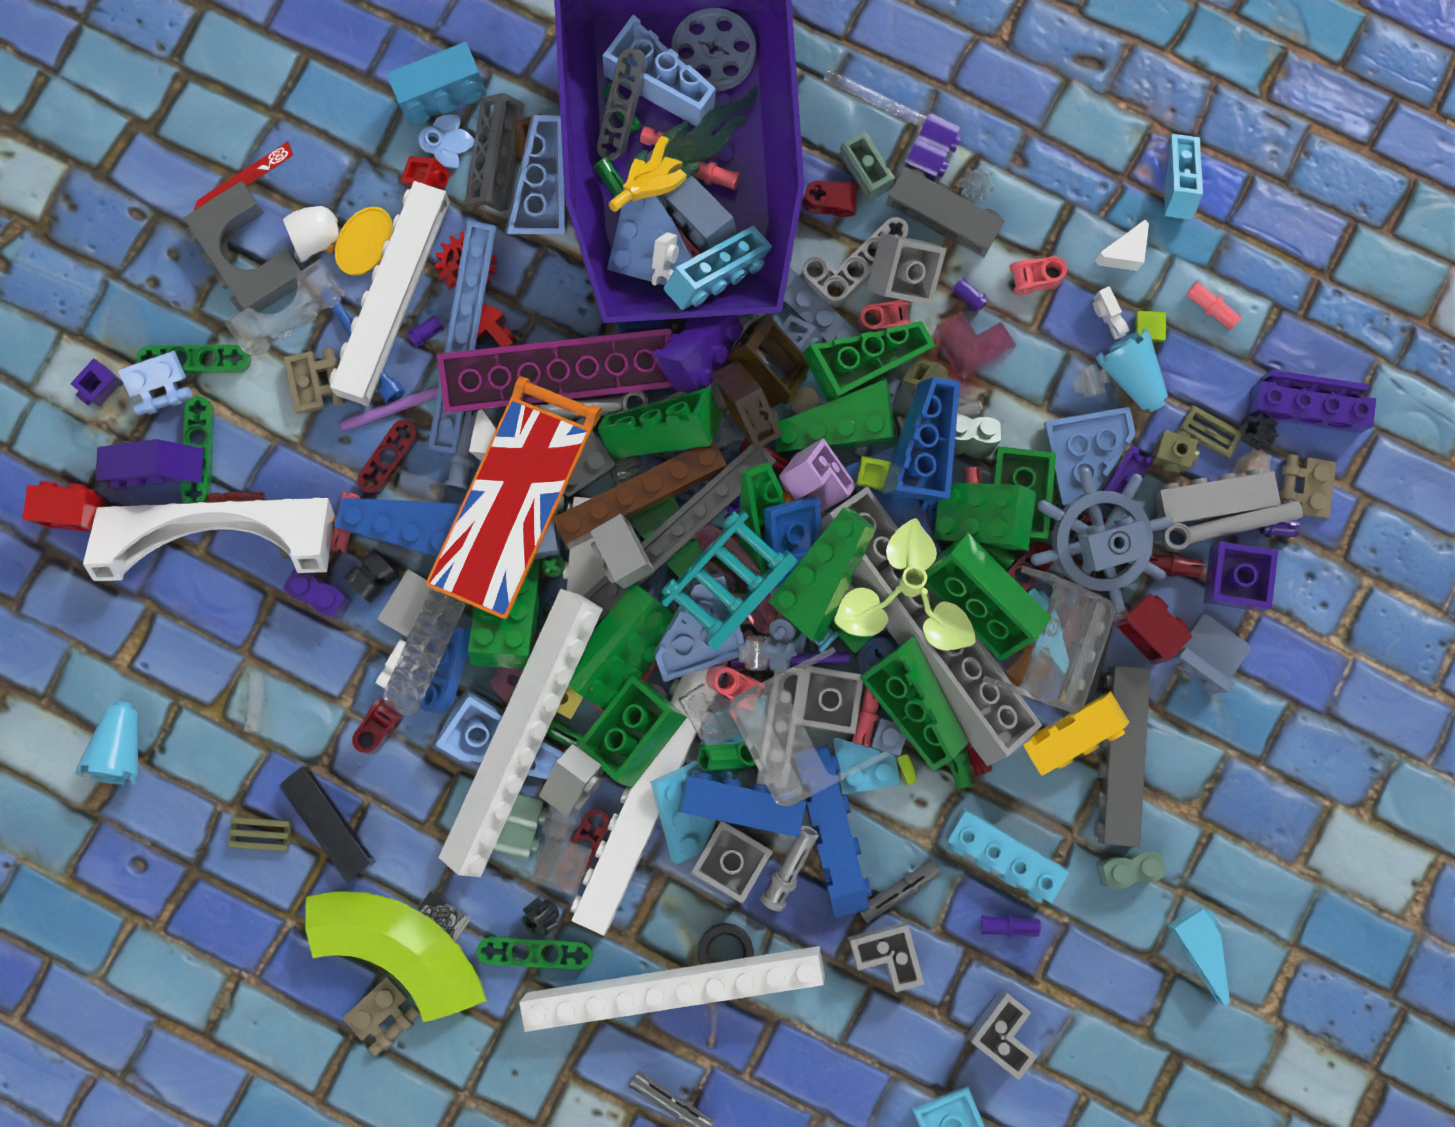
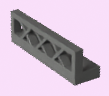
[464,92,524,211]

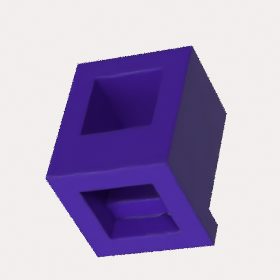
[70,358,124,407]

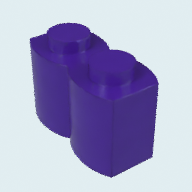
[904,113,962,182]
[283,569,352,619]

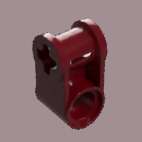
[803,180,858,217]
[352,697,405,754]

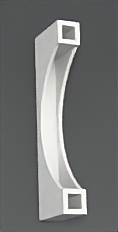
[83,498,335,581]

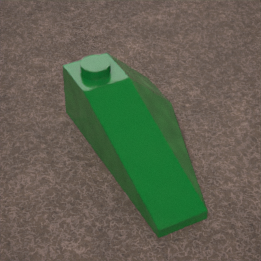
[737,462,786,576]

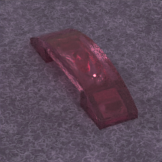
[693,524,776,633]

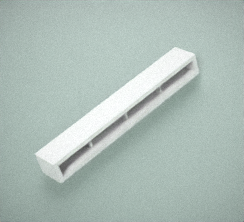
[329,181,450,406]

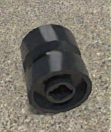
[344,548,400,603]

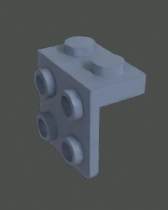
[1171,615,1251,694]

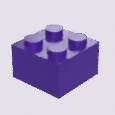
[1203,542,1278,612]

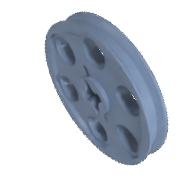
[672,8,756,92]

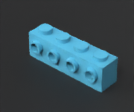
[663,225,772,310]
[946,807,1070,904]

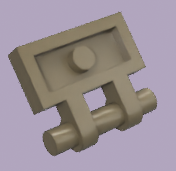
[284,348,345,414]
[1279,454,1336,520]
[342,976,421,1056]

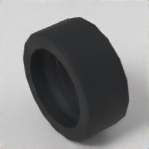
[697,923,754,965]

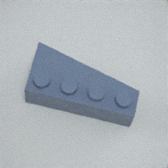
[641,149,737,253]

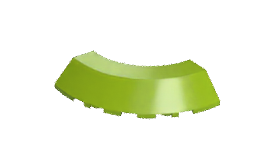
[305,891,487,1023]

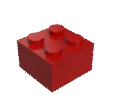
[22,481,108,532]

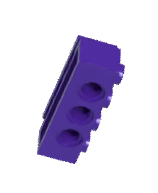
[1247,370,1377,433]

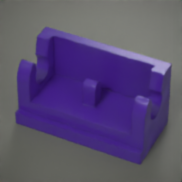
[1101,446,1153,509]

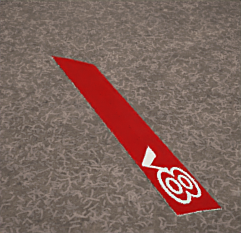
[194,141,294,210]

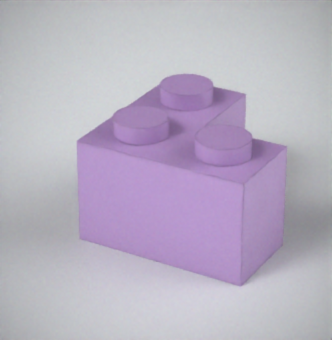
[779,438,856,512]

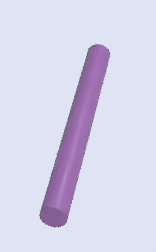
[339,385,439,432]

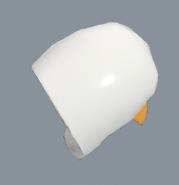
[283,206,339,264]

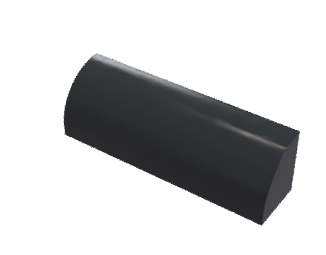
[279,767,376,883]

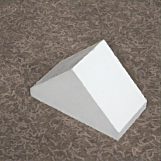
[1095,220,1149,271]
[469,409,498,460]

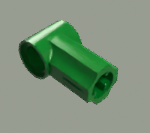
[697,740,761,774]

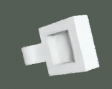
[652,232,679,286]

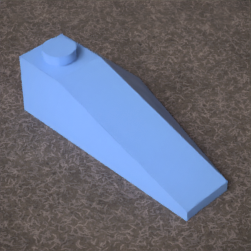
[435,687,564,779]

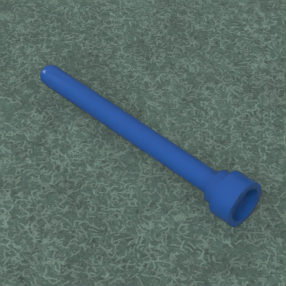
[321,287,406,404]

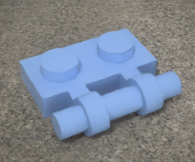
[118,351,192,416]

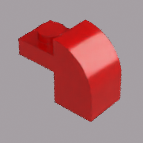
[475,305,516,347]

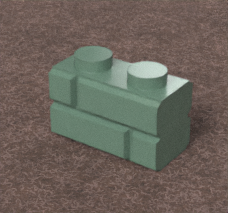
[839,131,895,202]

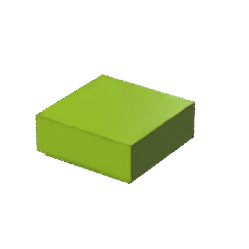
[1135,311,1166,342]
[856,456,891,491]
[896,754,918,785]

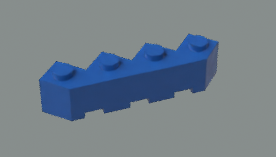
[793,744,872,918]

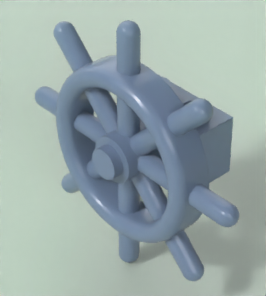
[1030,467,1173,614]

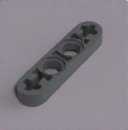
[597,49,647,161]

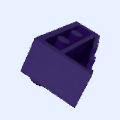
[652,315,744,393]
[96,439,203,489]

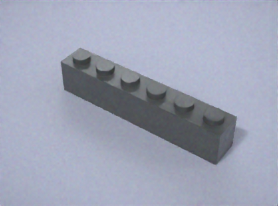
[1094,666,1150,847]

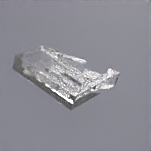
[678,683,756,745]

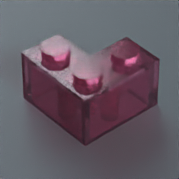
[933,311,1017,382]

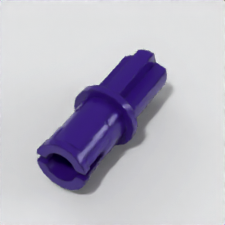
[980,914,1041,939]

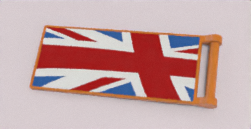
[426,376,602,619]

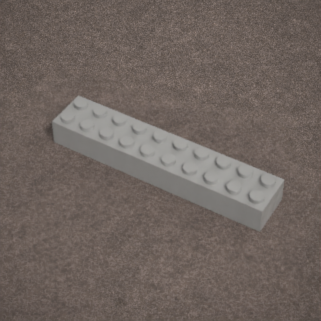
[821,486,1042,766]

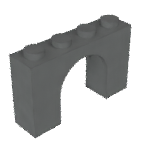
[183,181,309,317]

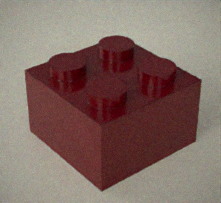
[1113,594,1193,665]

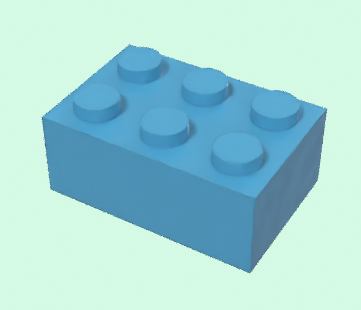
[386,42,487,126]

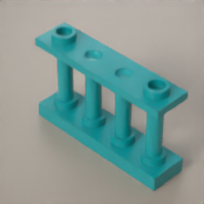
[661,509,798,651]

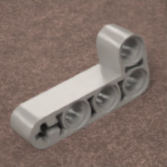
[801,217,909,308]

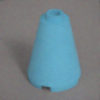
[1095,328,1168,412]
[75,701,138,785]

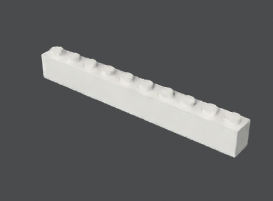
[439,589,603,877]
[570,661,728,936]
[519,946,825,1032]

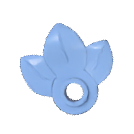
[418,114,475,168]

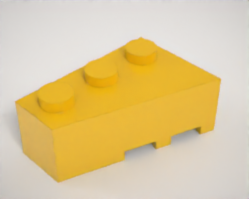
[1023,691,1129,776]

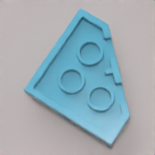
[650,760,738,864]

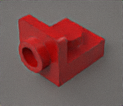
[400,156,450,191]

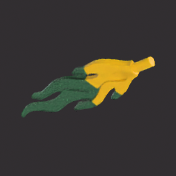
[608,85,758,212]

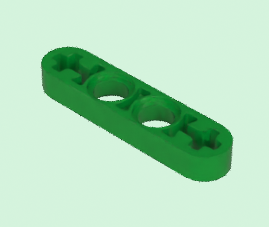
[136,345,252,374]
[181,396,215,504]
[476,936,594,970]

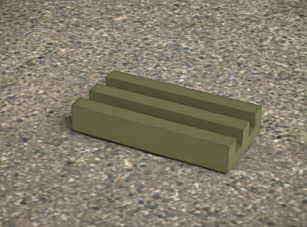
[1178,405,1243,459]
[227,817,292,851]

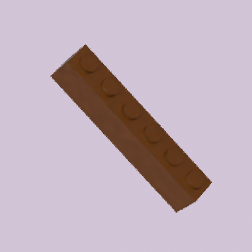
[553,439,727,549]

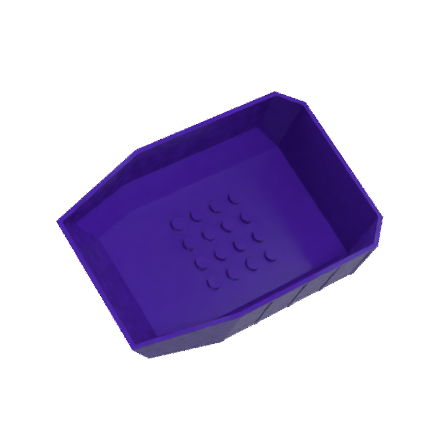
[554,0,804,323]

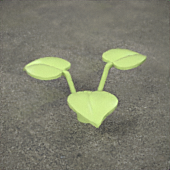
[834,518,975,651]

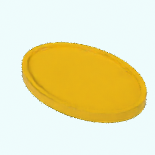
[335,207,393,276]

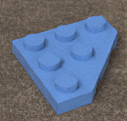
[607,195,694,285]
[1044,407,1136,507]
[654,572,748,682]

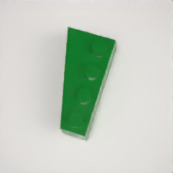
[802,321,936,402]
[775,379,896,457]
[598,387,723,459]
[628,498,703,579]
[768,507,876,641]
[859,635,969,771]

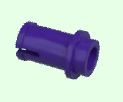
[951,277,989,313]
[406,314,445,348]
[1259,520,1300,538]

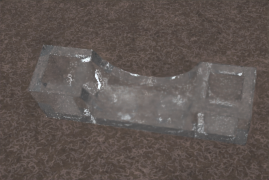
[225,259,346,357]

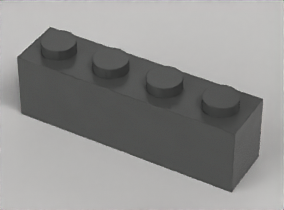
[886,167,1005,258]

